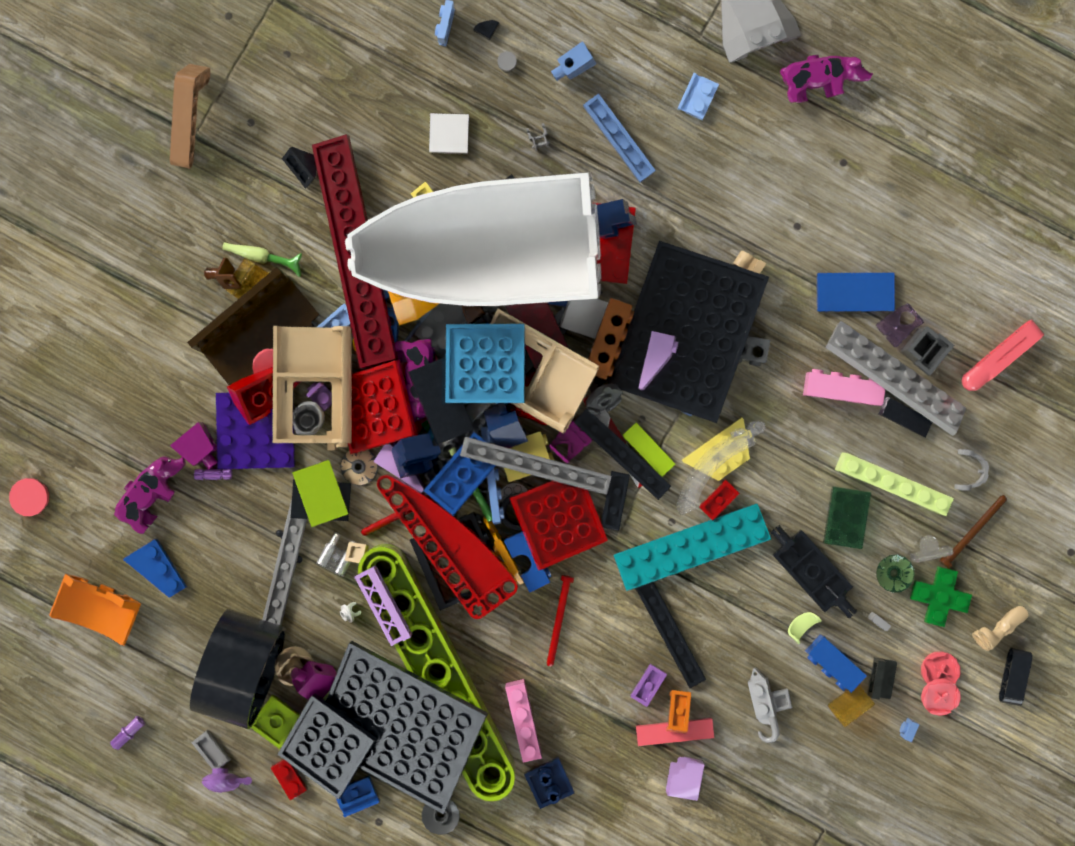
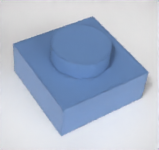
[900,718,919,742]

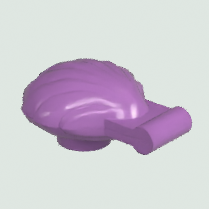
[202,768,252,793]

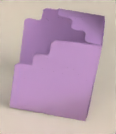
[666,757,704,801]

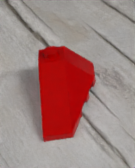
[227,367,301,425]

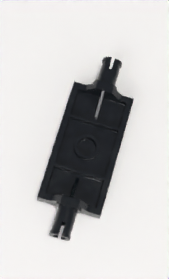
[770,525,857,618]

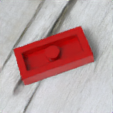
[698,480,740,521]
[271,759,307,800]

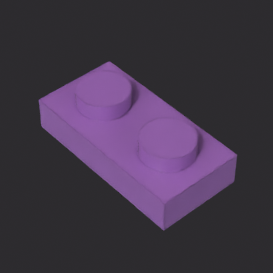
[630,663,667,707]

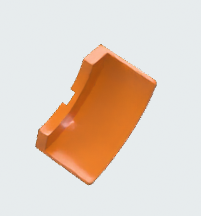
[49,574,141,646]

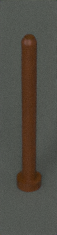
[939,495,1007,569]

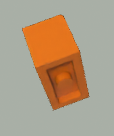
[666,690,691,733]

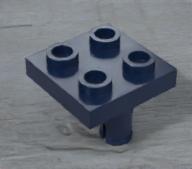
[524,757,575,809]

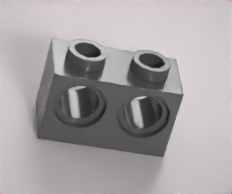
[739,336,770,366]

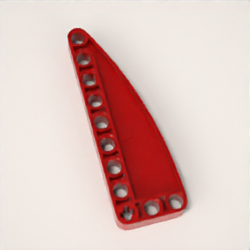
[377,475,518,619]

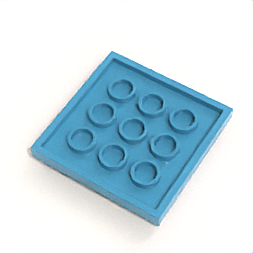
[445,324,525,403]

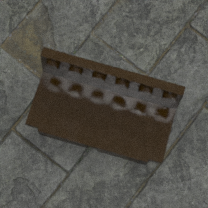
[187,267,320,385]

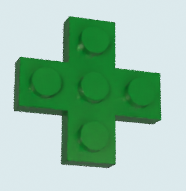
[910,566,972,627]

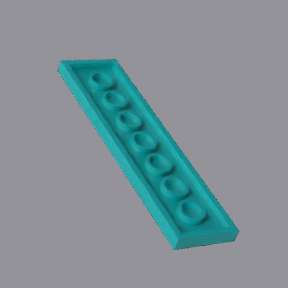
[613,503,771,592]

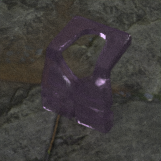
[876,303,924,348]

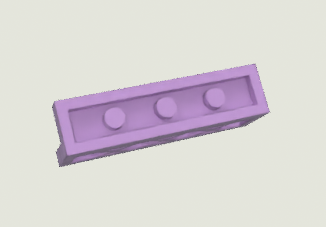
[355,565,412,646]

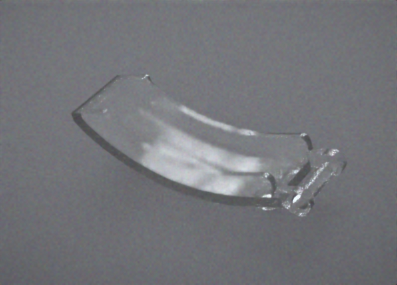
[676,421,766,515]

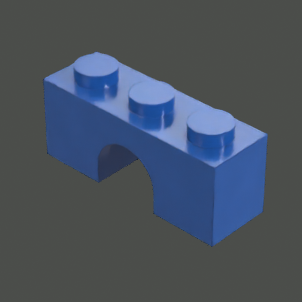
[504,531,552,593]

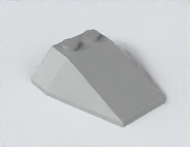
[721,0,801,63]

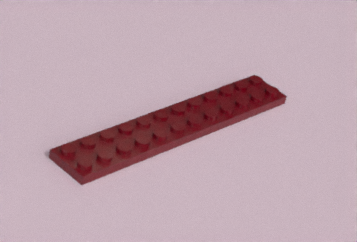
[312,134,398,368]

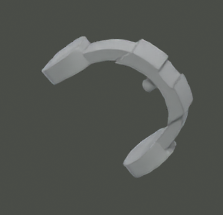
[954,449,989,491]

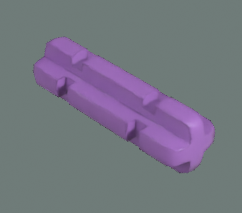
[194,469,232,480]

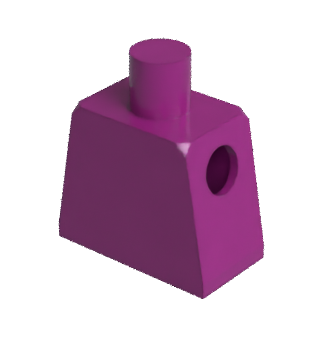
[170,422,218,470]
[291,661,337,700]

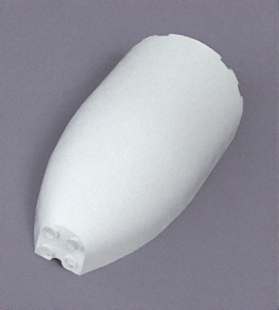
[345,172,601,306]

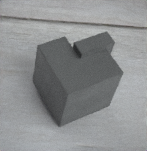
[900,326,955,376]

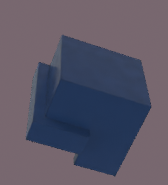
[597,199,637,239]
[484,403,528,448]
[391,433,441,479]

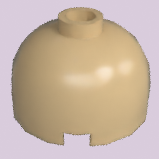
[275,646,314,686]

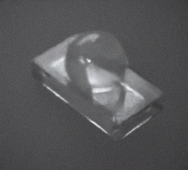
[909,536,954,563]

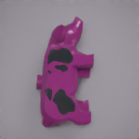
[780,55,873,103]
[395,339,435,423]
[114,456,186,534]

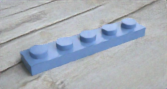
[583,93,656,183]
[481,427,504,525]

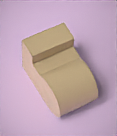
[733,251,766,273]

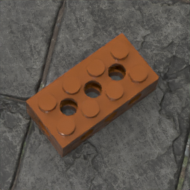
[588,298,634,380]

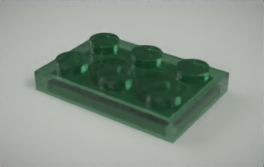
[823,486,871,549]

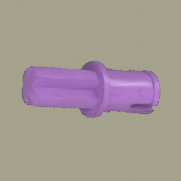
[110,716,145,750]

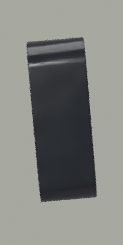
[999,648,1032,706]

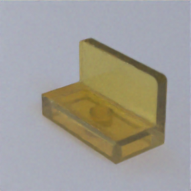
[225,258,269,299]
[828,685,875,727]

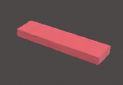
[636,718,714,746]

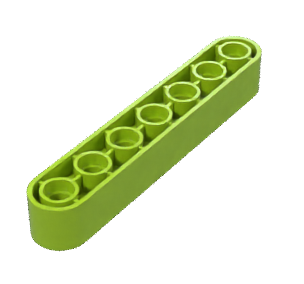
[358,544,515,801]

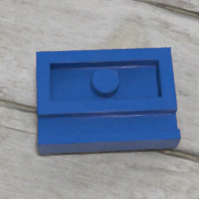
[336,775,380,817]

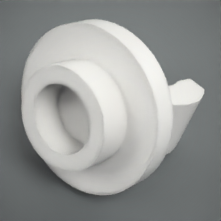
[340,602,361,623]

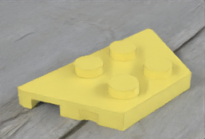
[682,417,750,481]

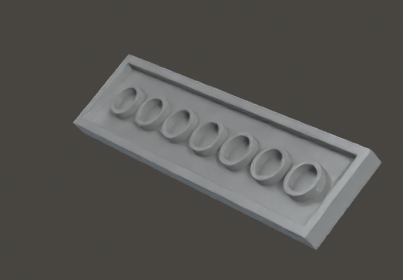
[825,321,966,436]

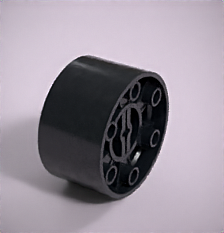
[190,609,286,730]

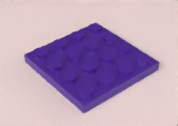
[216,392,295,469]

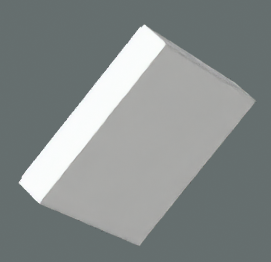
[429,113,469,154]
[559,298,608,339]

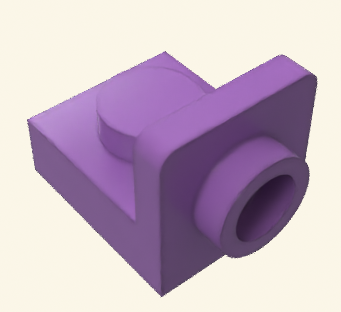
[306,382,332,412]

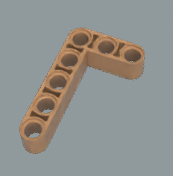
[170,64,210,169]

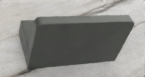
[868,657,897,700]

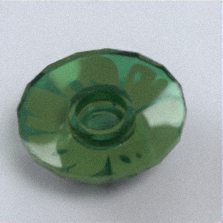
[876,554,915,593]

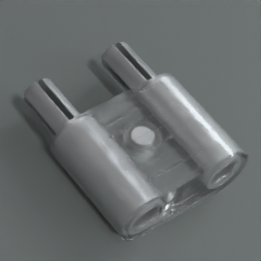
[317,532,356,577]

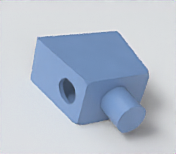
[551,42,596,81]

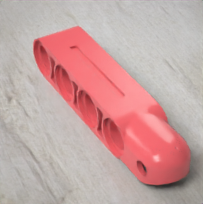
[962,319,1044,391]

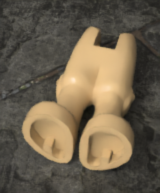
[972,606,1028,651]

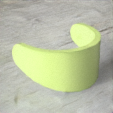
[788,612,822,644]

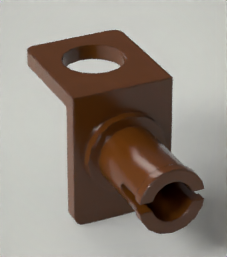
[204,258,242,289]

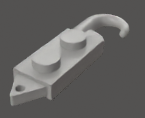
[748,667,780,743]

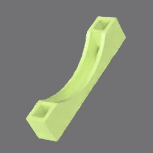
[835,452,954,516]

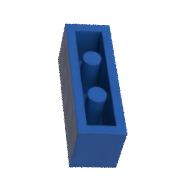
[805,634,867,693]

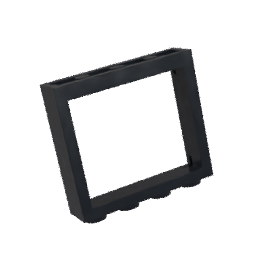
[410,511,496,611]

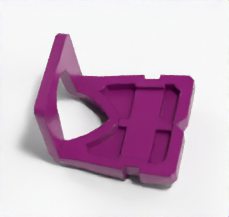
[549,421,592,463]

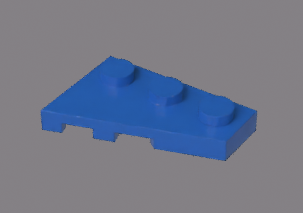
[123,539,187,598]

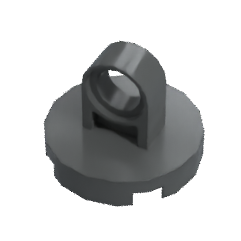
[586,377,623,415]

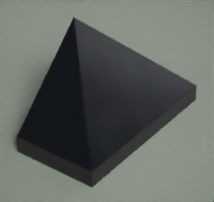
[282,147,317,189]

